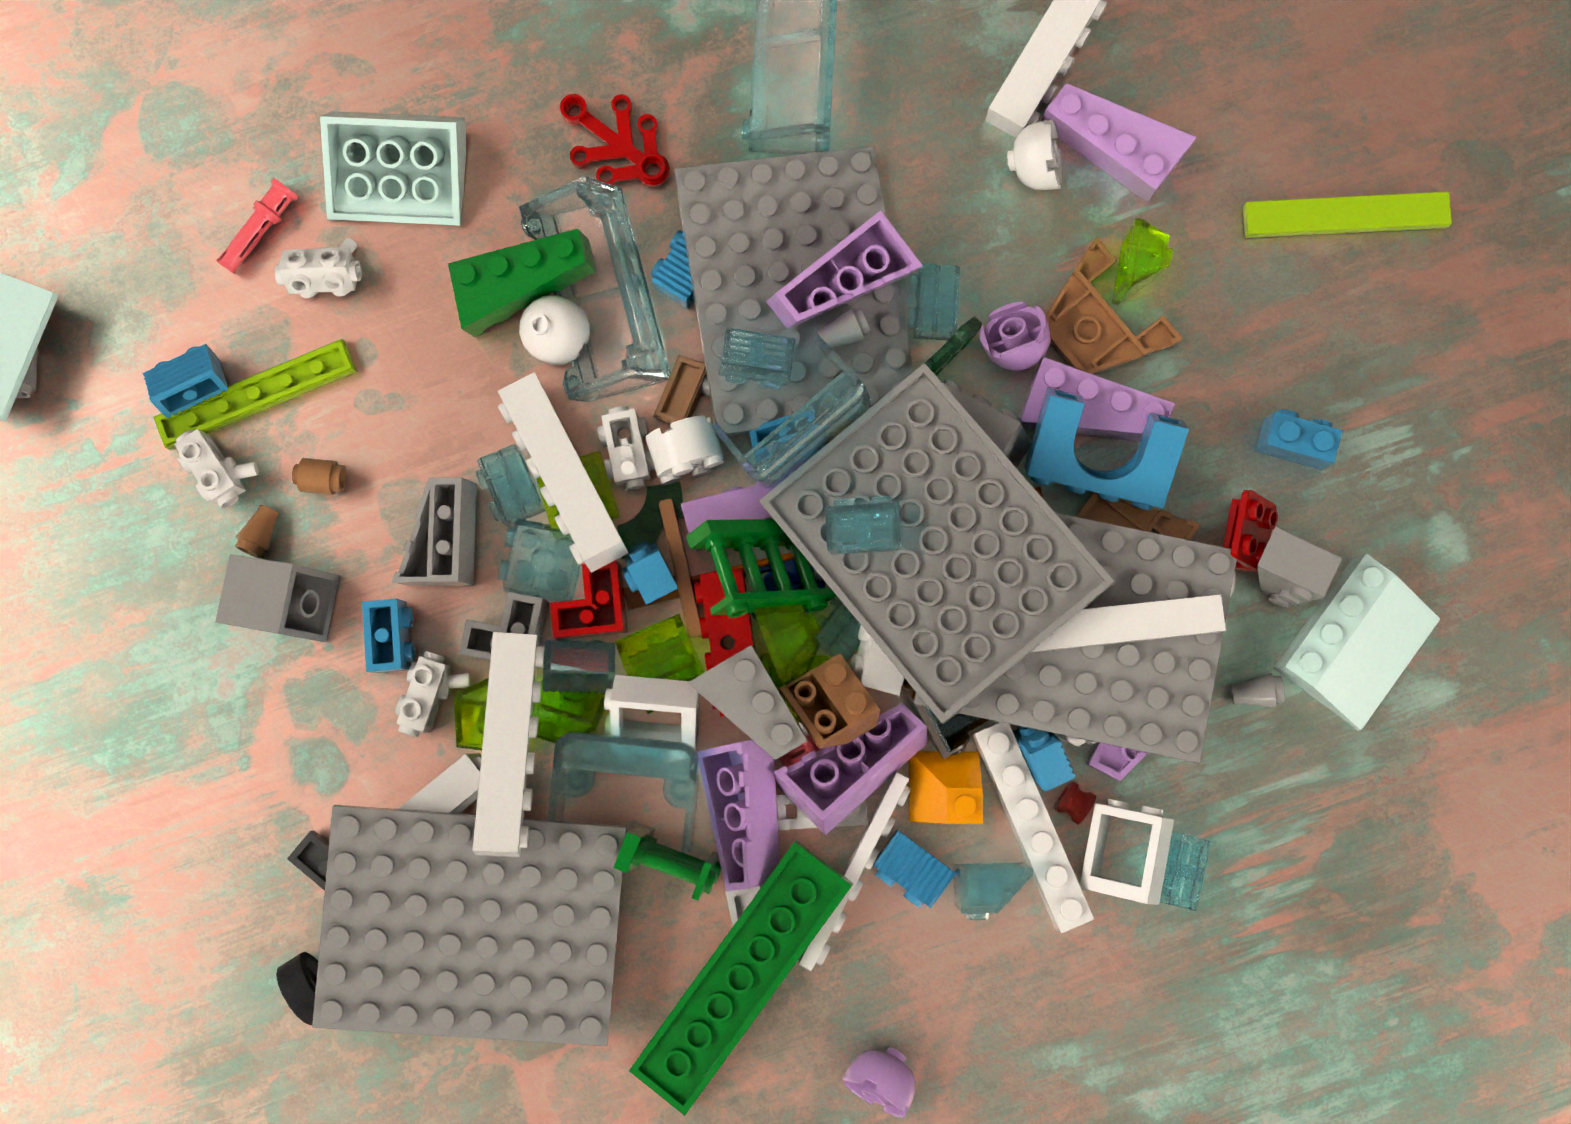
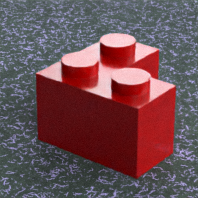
[550,560,628,640]

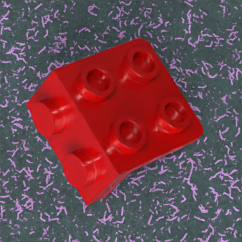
[1223,490,1278,572]

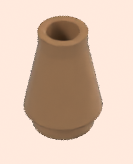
[235,505,279,558]

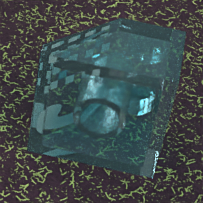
[953,862,1033,920]

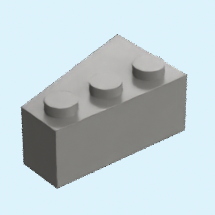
[942,379,1030,468]
[392,477,477,586]
[1257,526,1342,608]
[688,645,807,760]

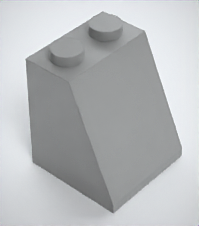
[215,554,340,642]

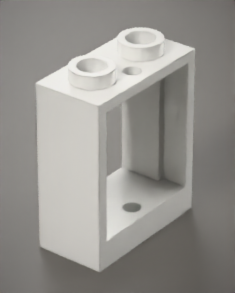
[604,675,700,756]
[398,753,482,814]
[1080,799,1174,905]

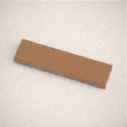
[659,498,702,638]

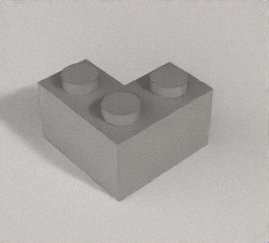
[459,592,549,660]

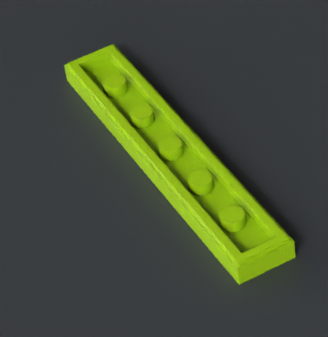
[1243,192,1452,238]
[153,339,357,450]

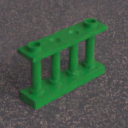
[686,519,837,618]
[613,824,721,900]

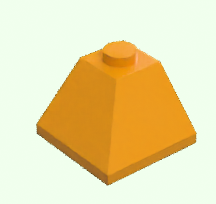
[909,751,983,824]

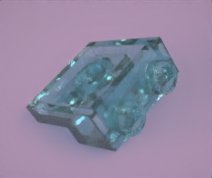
[497,518,581,601]

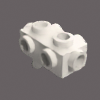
[275,238,362,298]
[597,406,655,491]
[174,429,259,509]
[395,651,472,737]

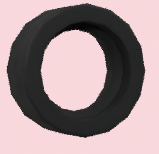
[276,952,318,1025]

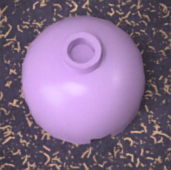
[980,302,1051,371]
[842,1047,916,1118]

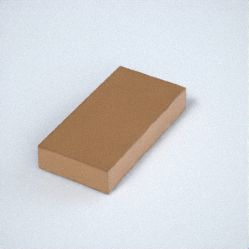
[653,355,707,424]

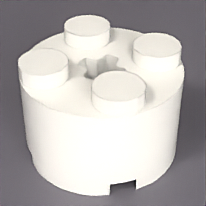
[645,415,724,485]

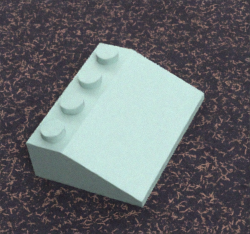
[320,111,466,226]
[0,273,59,422]
[1274,553,1440,731]

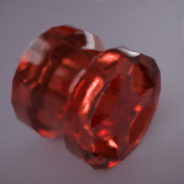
[1053,780,1097,825]

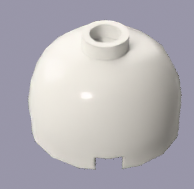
[1007,119,1062,190]
[519,296,590,365]

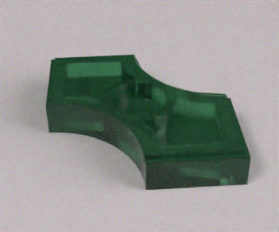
[925,316,982,376]
[617,482,684,560]

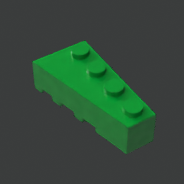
[448,228,596,337]

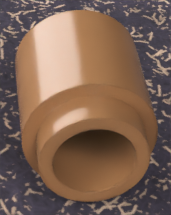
[292,458,347,495]

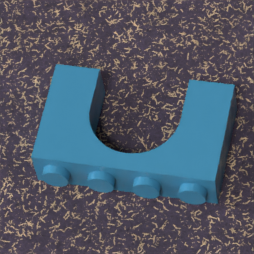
[1024,387,1189,510]

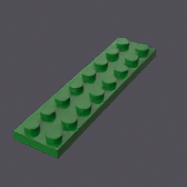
[629,840,854,1116]

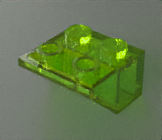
[615,614,705,714]

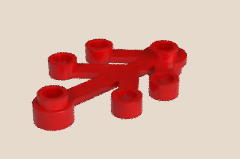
[560,94,670,189]

